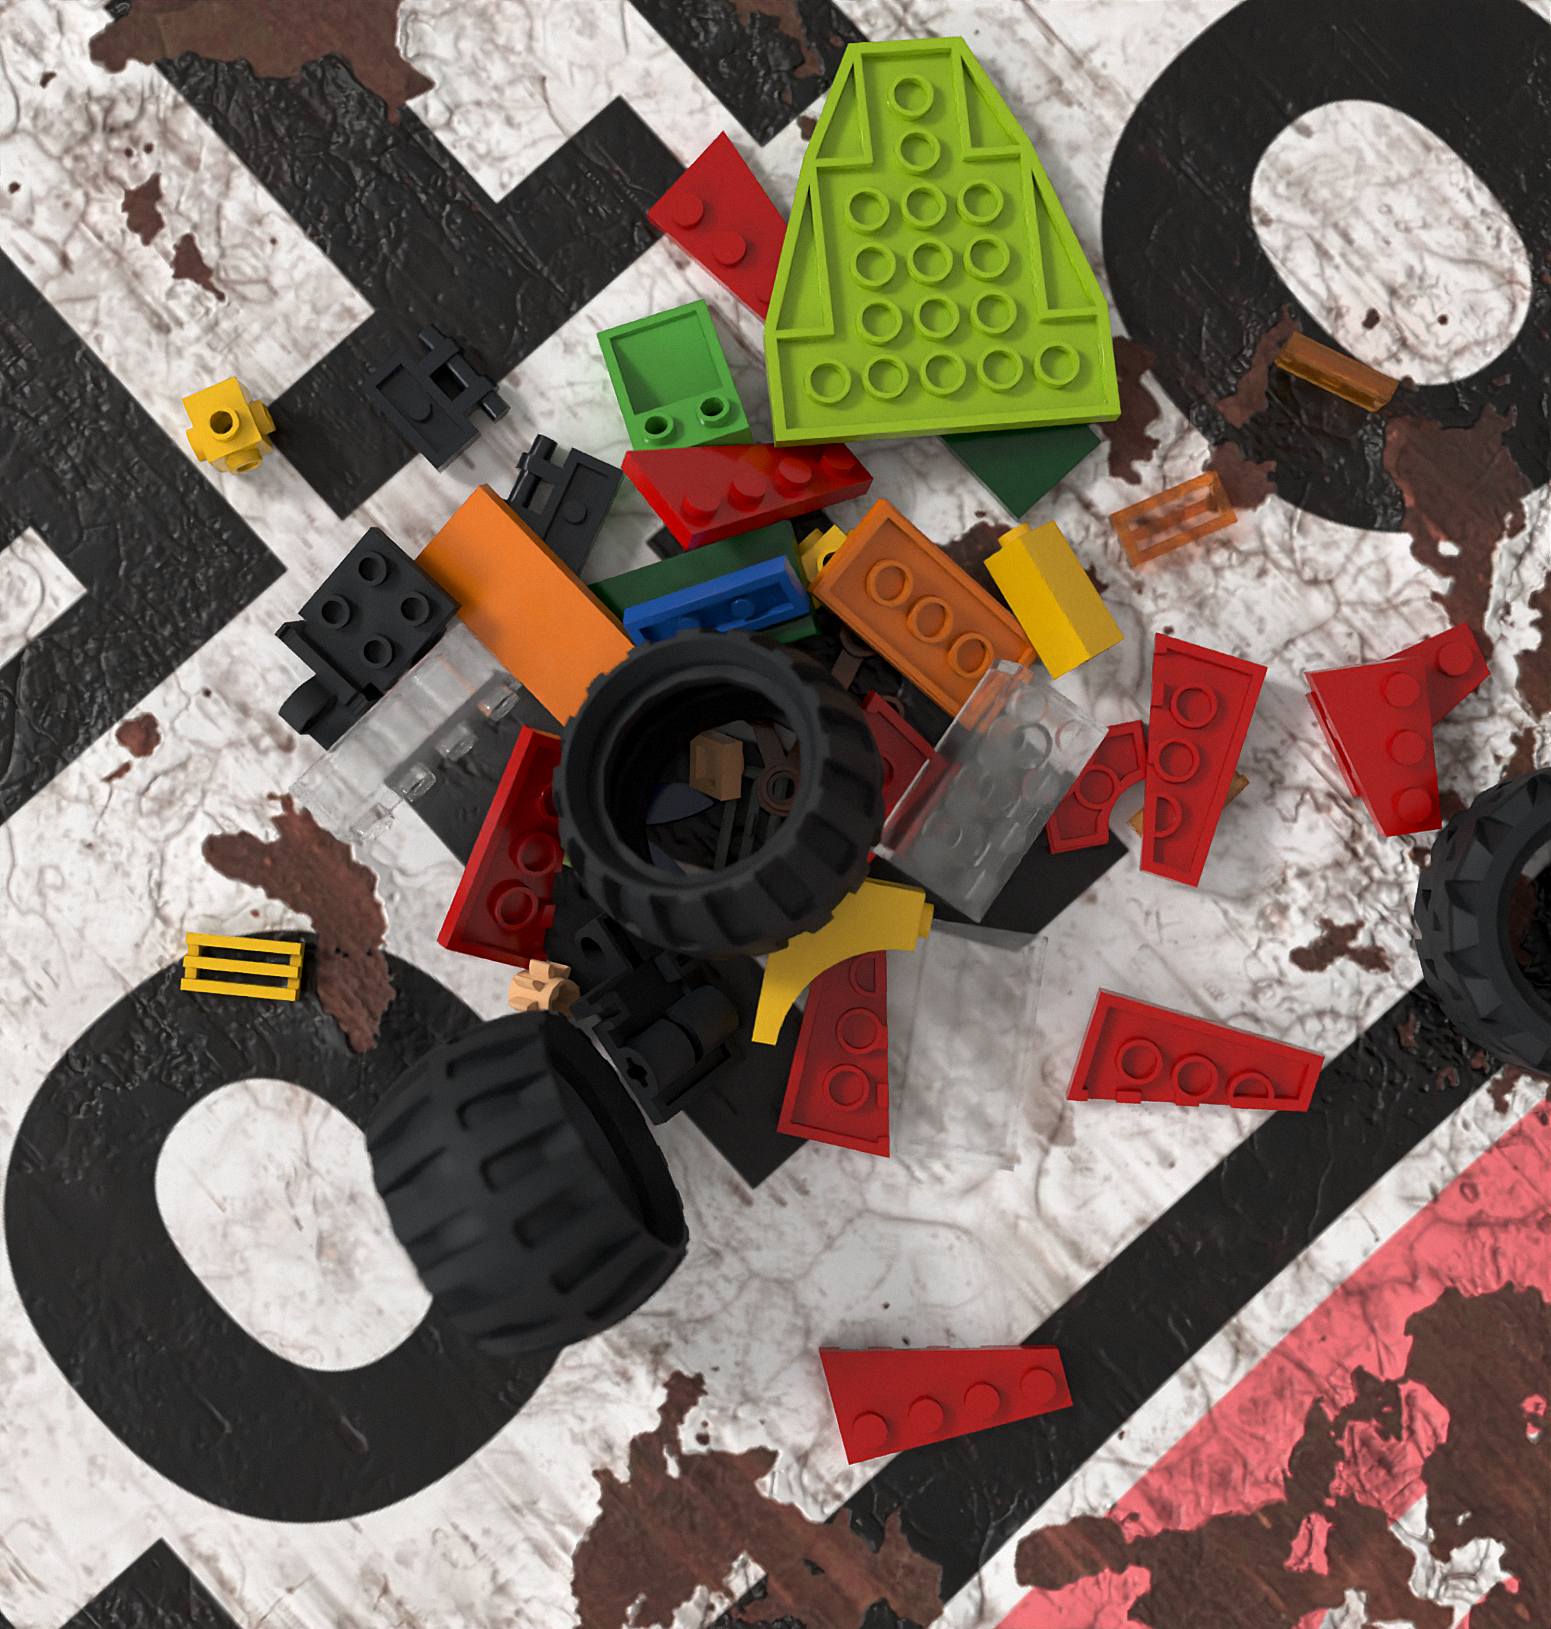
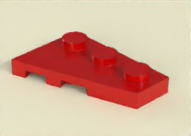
[1305,622,1491,798]
[1304,655,1442,837]

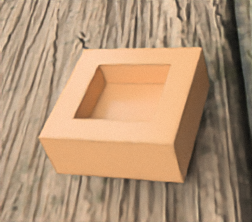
[689,729,744,801]

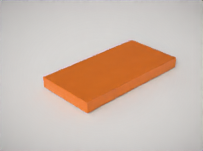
[414,483,636,726]
[806,498,1039,736]

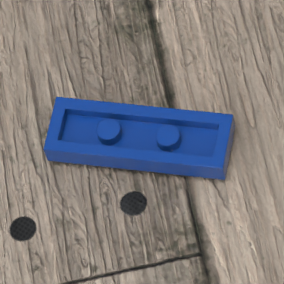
[623,555,809,646]

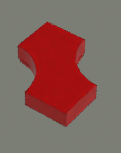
[1038,719,1147,854]

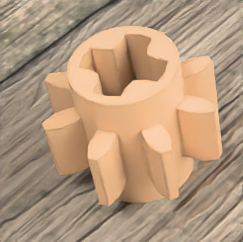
[508,959,580,1020]

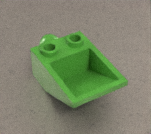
[596,299,754,450]

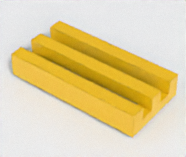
[180,932,305,1001]

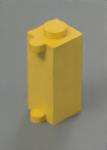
[984,520,1125,680]

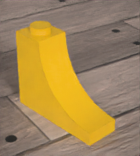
[752,877,934,1045]

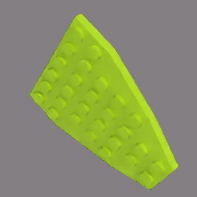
[762,36,1121,448]

